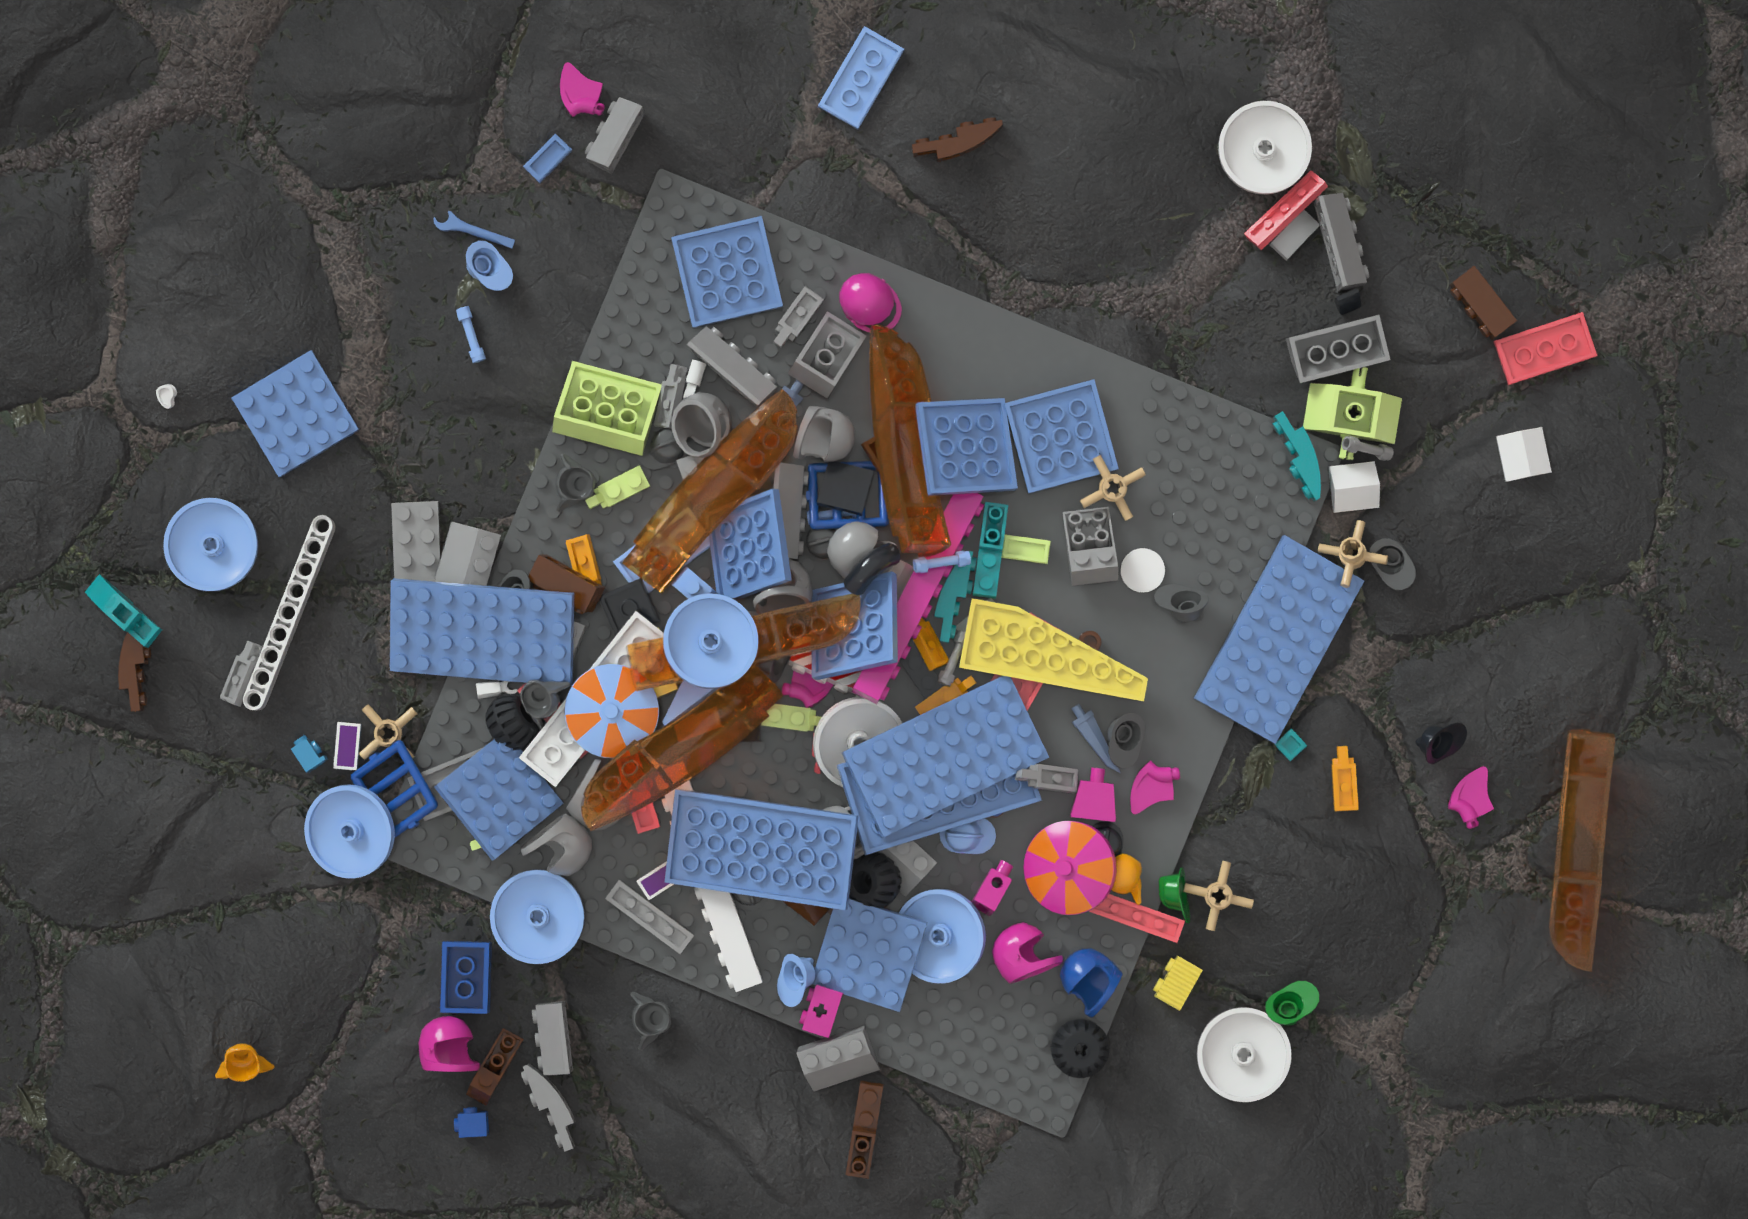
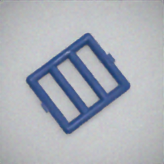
[806,461,890,529]
[351,740,438,838]

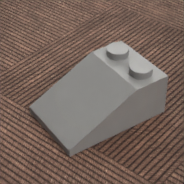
[788,311,866,398]

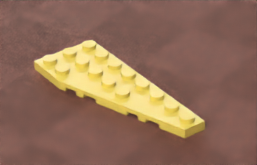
[959,598,1148,701]

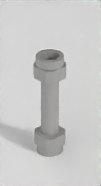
[1342,436,1393,461]
[937,630,965,687]

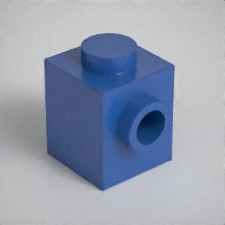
[454,1107,489,1138]

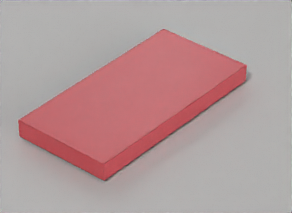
[1494,312,1597,385]

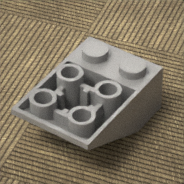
[1062,507,1118,586]

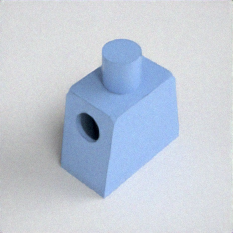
[670,566,717,599]

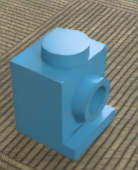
[291,735,329,772]

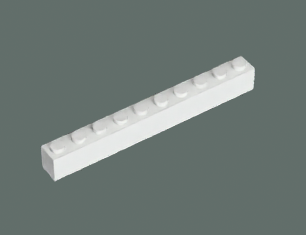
[654,762,763,992]

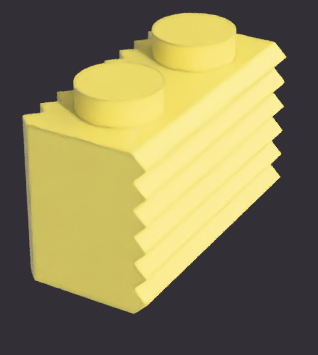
[1153,956,1203,1011]

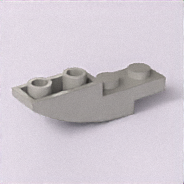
[521,1064,575,1151]

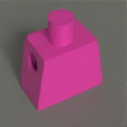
[1070,767,1116,822]
[971,860,1013,917]

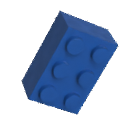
[440,941,492,1014]

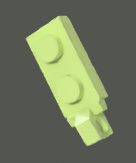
[585,465,651,509]
[761,702,822,732]

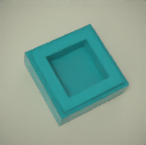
[1274,728,1307,761]

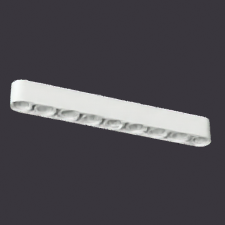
[243,515,336,711]

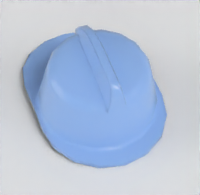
[466,241,513,291]
[939,818,996,854]
[777,954,815,1007]

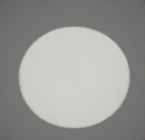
[1121,548,1165,592]

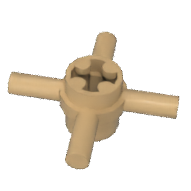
[1080,455,1146,521]
[1318,520,1388,588]
[359,704,418,760]
[1183,861,1254,931]

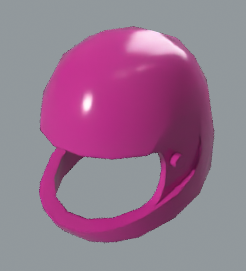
[839,273,902,334]
[992,922,1063,984]
[418,1016,480,1072]

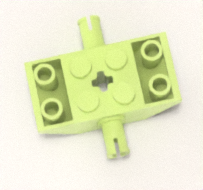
[1303,367,1402,460]

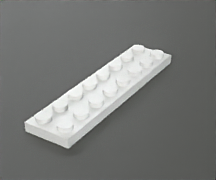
[519,611,664,787]

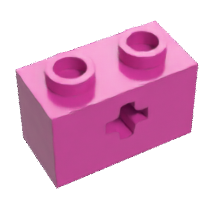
[799,984,843,1038]

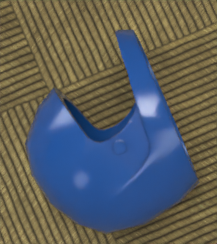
[1060,948,1123,1018]

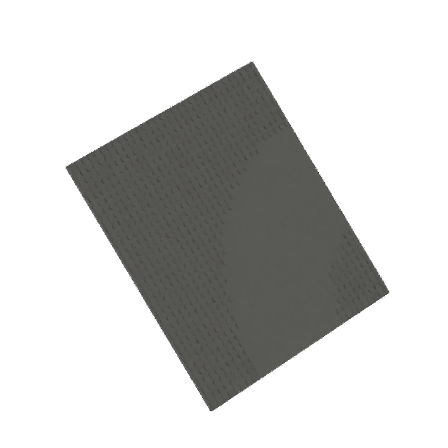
[387,169,1341,1138]

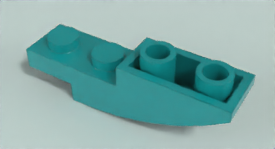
[1272,411,1321,502]
[973,502,1008,599]
[934,551,977,643]
[85,574,162,648]

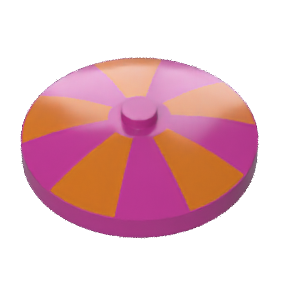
[1024,821,1116,915]

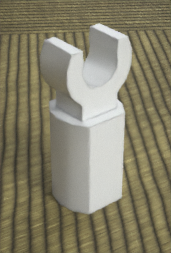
[683,359,706,399]
[476,680,517,699]

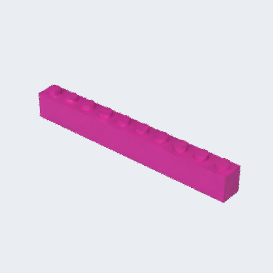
[852,493,984,705]

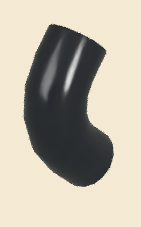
[843,543,901,595]

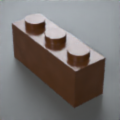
[1449,266,1517,340]
[528,554,605,614]

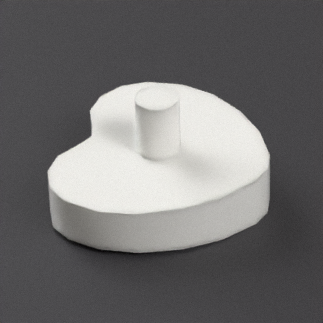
[156,384,177,409]

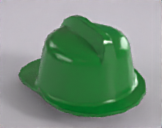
[1159,867,1190,924]
[1265,981,1319,1026]

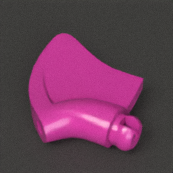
[560,62,605,117]
[782,671,833,708]
[1130,760,1180,814]
[1448,766,1494,829]

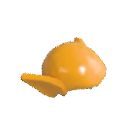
[1111,854,1142,905]
[215,1043,274,1082]

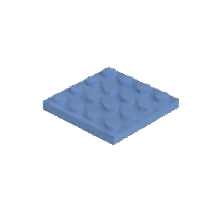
[671,216,783,328]
[231,350,359,478]
[1004,379,1119,494]
[915,398,1018,496]
[706,489,792,601]
[811,571,898,680]
[434,739,564,861]
[813,897,928,1012]

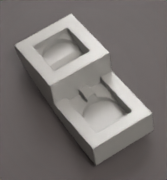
[1270,210,1320,261]

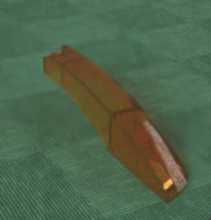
[870,324,951,557]
[622,389,798,593]
[626,594,861,691]
[581,663,784,831]
[1549,729,1615,972]

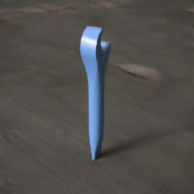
[433,211,515,249]

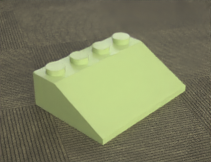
[552,361,662,456]

